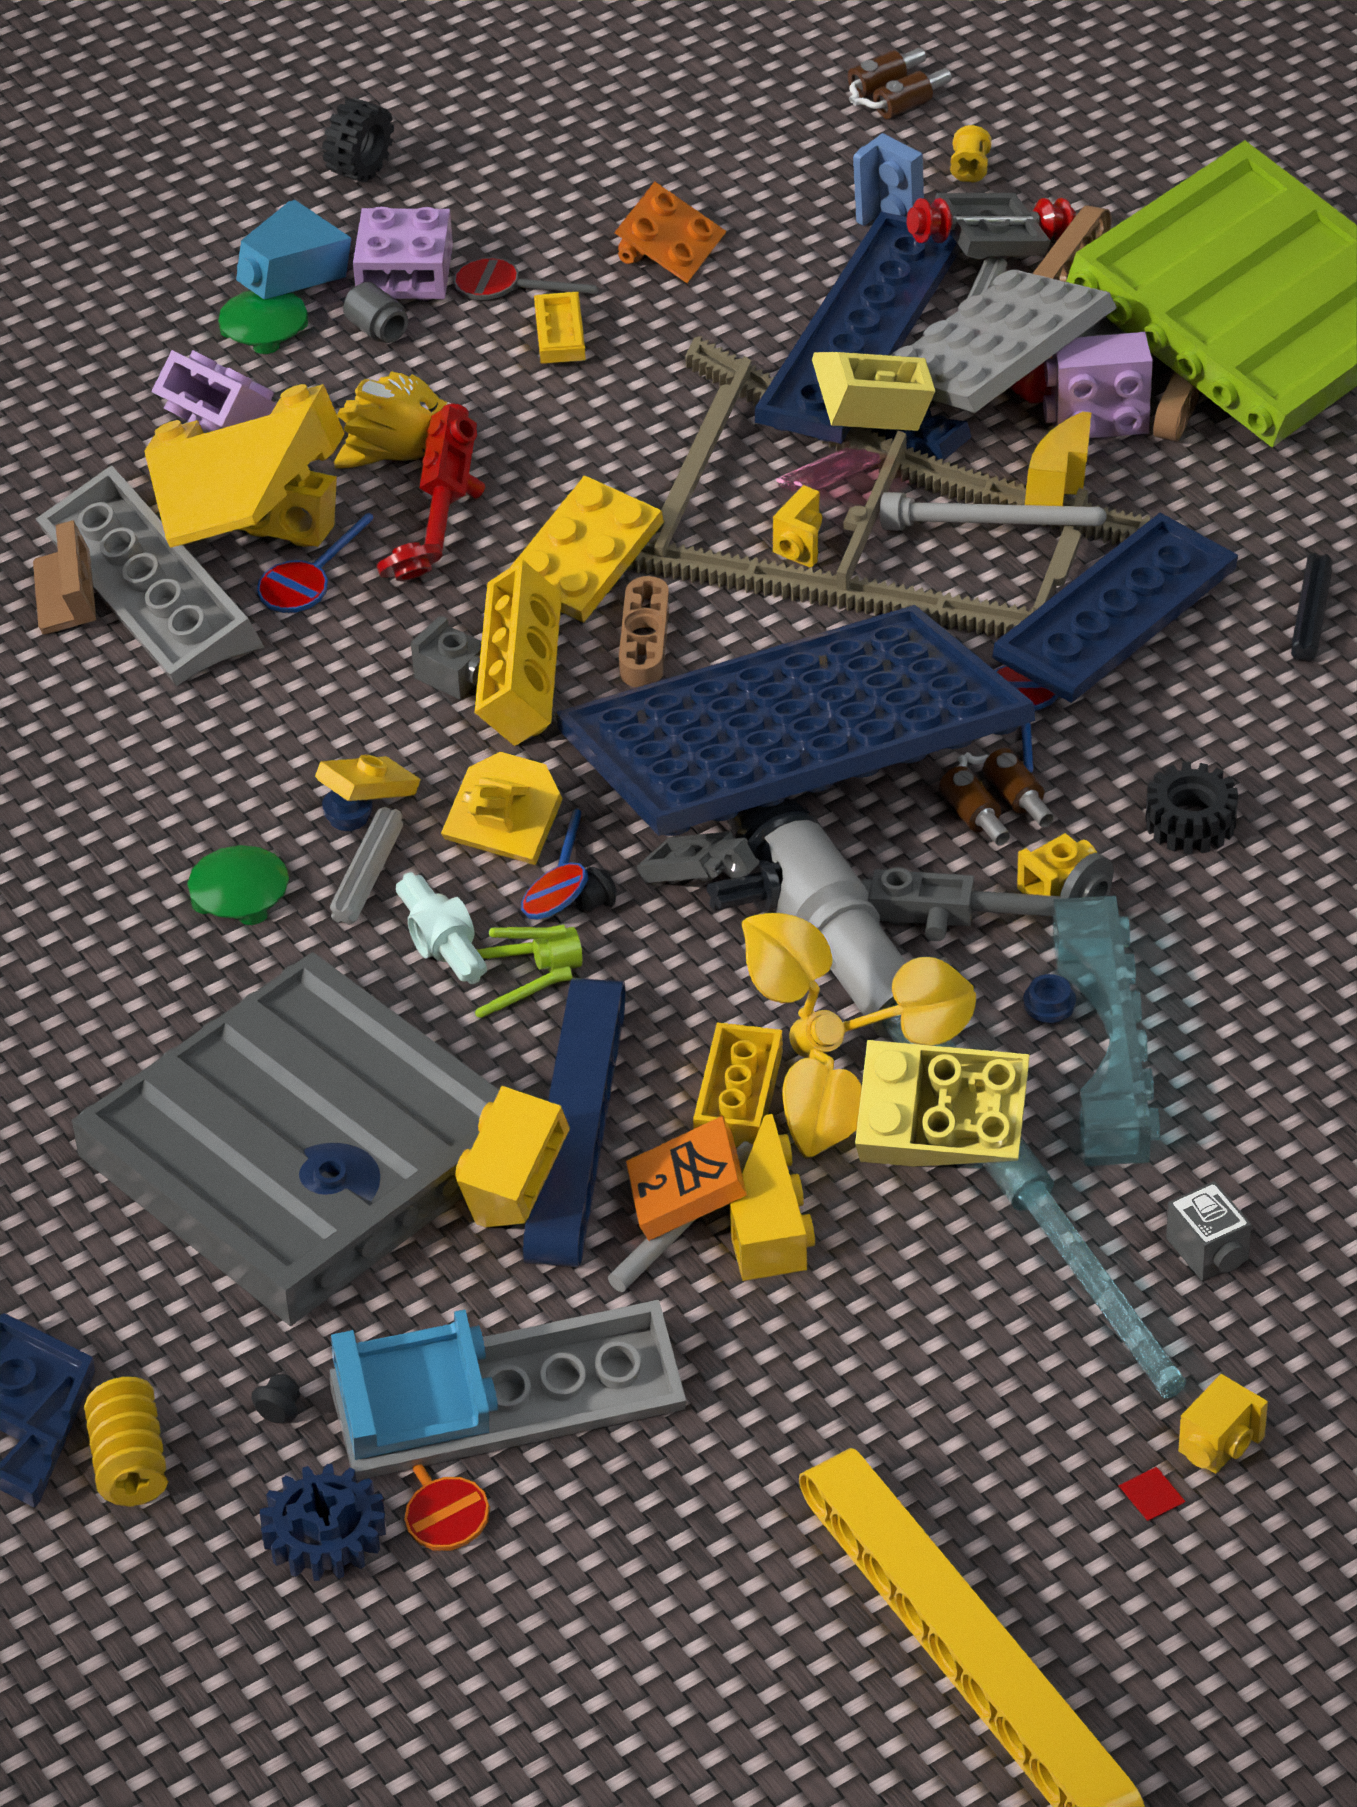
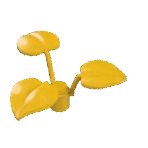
[742,913,976,1158]

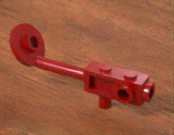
[377,404,485,581]

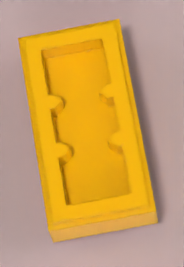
[534,292,586,364]
[315,754,421,801]

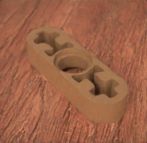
[619,576,669,687]

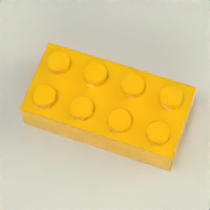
[693,1022,783,1147]

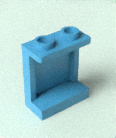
[331,1309,498,1460]

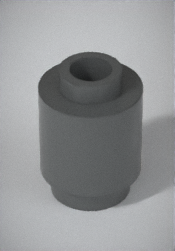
[343,282,408,343]

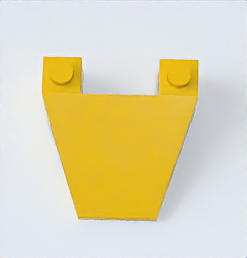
[144,384,345,548]

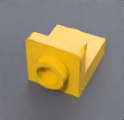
[773,485,822,568]

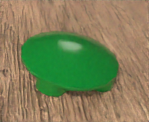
[218,290,309,354]
[187,845,289,925]

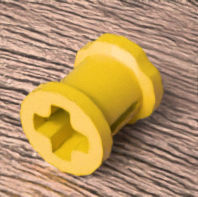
[950,125,992,183]

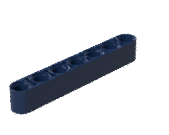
[523,978,626,1267]

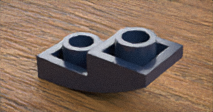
[869,407,972,461]

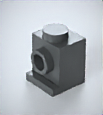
[411,615,482,700]

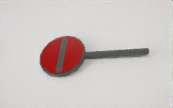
[453,257,599,300]

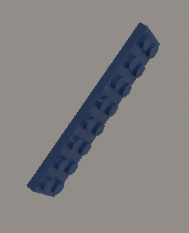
[755,211,961,444]

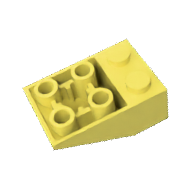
[855,1040,1030,1167]

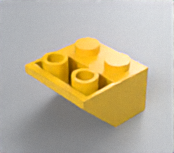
[455,1086,570,1227]

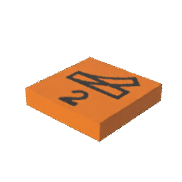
[626,1116,747,1241]

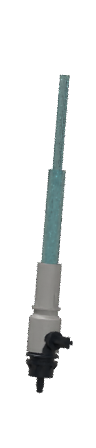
[707,797,1186,1398]

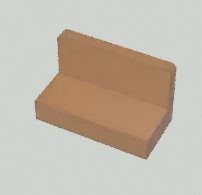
[33,520,96,634]

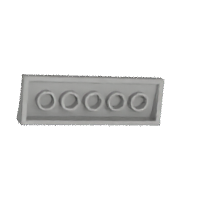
[36,465,265,686]
[330,1300,686,1481]

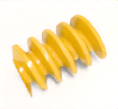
[84,1377,169,1507]

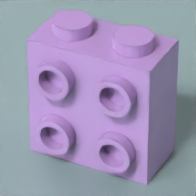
[353,207,453,300]
[1043,332,1152,438]
[151,350,277,432]

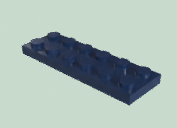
[992,512,1238,703]

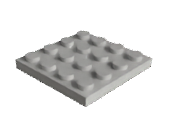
[890,270,1117,413]

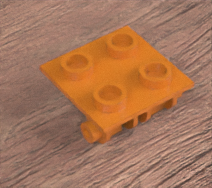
[615,181,727,283]

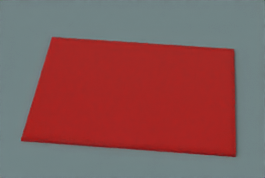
[1118,1467,1186,1521]

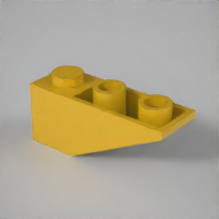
[730,1114,815,1281]

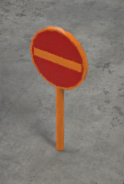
[404,1464,490,1551]

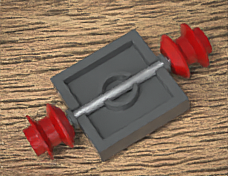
[907,193,1076,259]

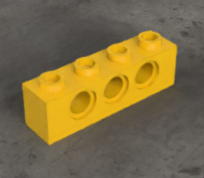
[474,559,562,746]

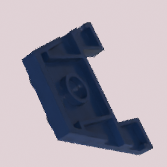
[0,1313,95,1508]

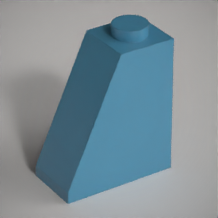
[236,200,351,300]

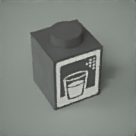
[1166,1181,1251,1282]

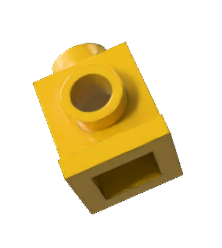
[1017,833,1097,917]
[1178,1374,1268,1474]

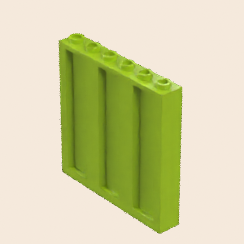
[1066,140,1357,448]

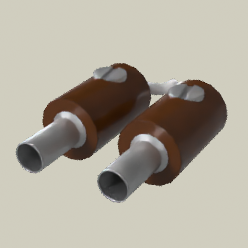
[848,48,952,119]
[938,748,1054,846]

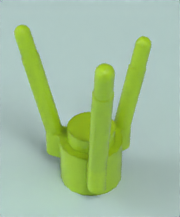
[475,924,582,1018]

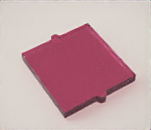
[776,448,881,492]

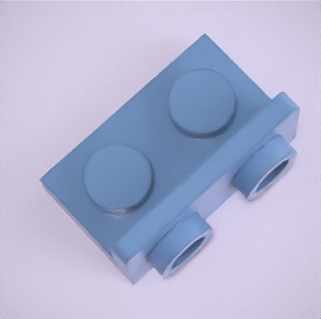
[853,133,924,226]

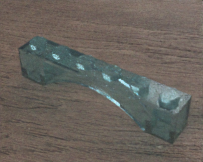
[1053,896,1160,1166]

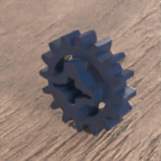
[259,1464,387,1581]

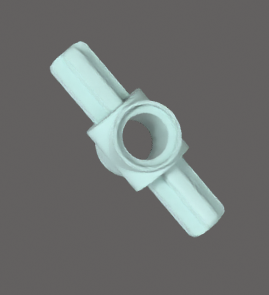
[396,872,487,984]

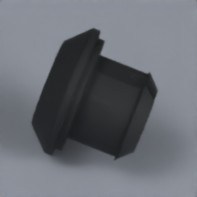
[574,867,617,912]
[251,1374,300,1423]

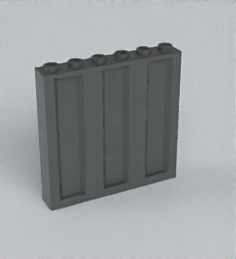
[72,952,499,1327]

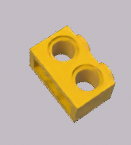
[239,471,337,547]

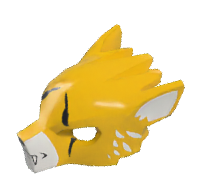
[333,371,451,469]

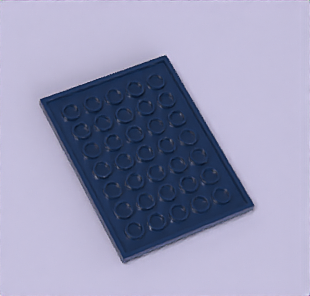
[555,605,1036,836]

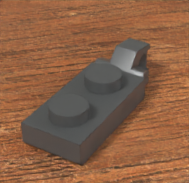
[636,831,759,884]

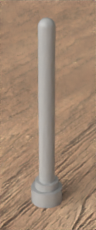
[880,492,1107,530]

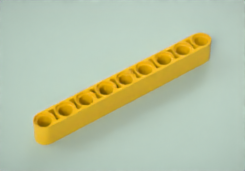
[799,1448,1145,1807]

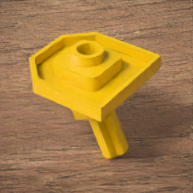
[441,752,563,865]

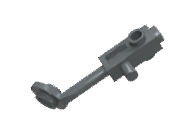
[862,853,1114,941]

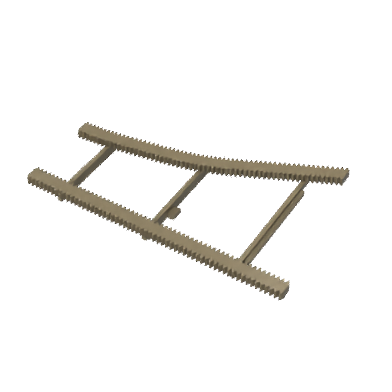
[627,336,1150,638]

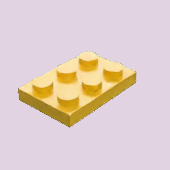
[511,475,664,623]

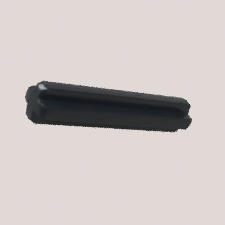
[1291,552,1333,662]

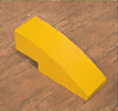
[1024,411,1091,506]

